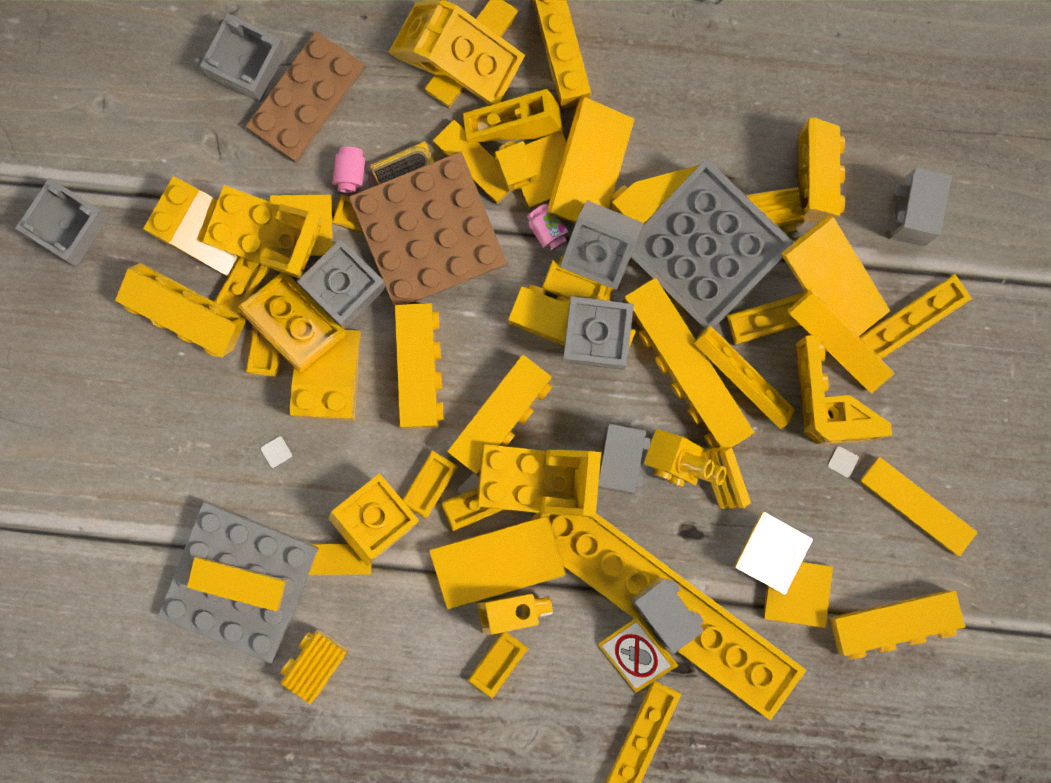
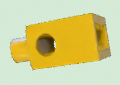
[477,594,553,635]

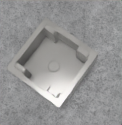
[200,13,287,102]
[886,168,952,247]
[15,178,110,267]
[560,200,644,290]
[297,238,387,329]
[563,296,634,370]
[598,424,651,495]
[630,577,704,654]

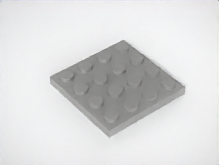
[631,159,794,328]
[158,502,319,664]

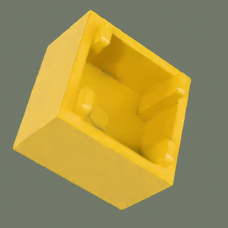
[328,473,419,566]

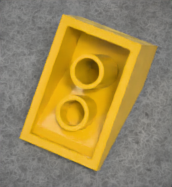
[143,176,239,277]
[290,330,361,421]

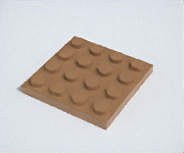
[349,151,507,308]

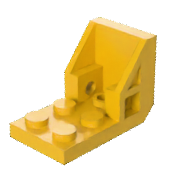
[388,0,525,105]
[203,185,322,279]
[795,335,892,445]
[477,444,601,517]

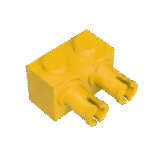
[644,429,727,487]

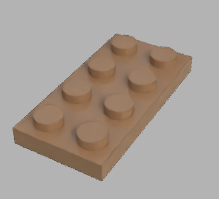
[246,31,366,163]

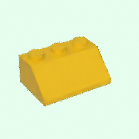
[798,118,845,222]

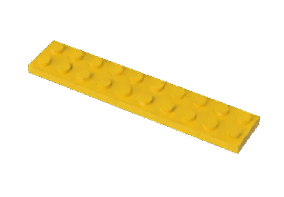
[531,513,807,721]

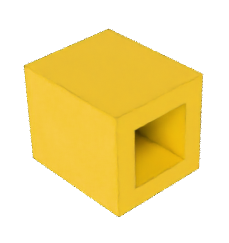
[495,141,537,192]

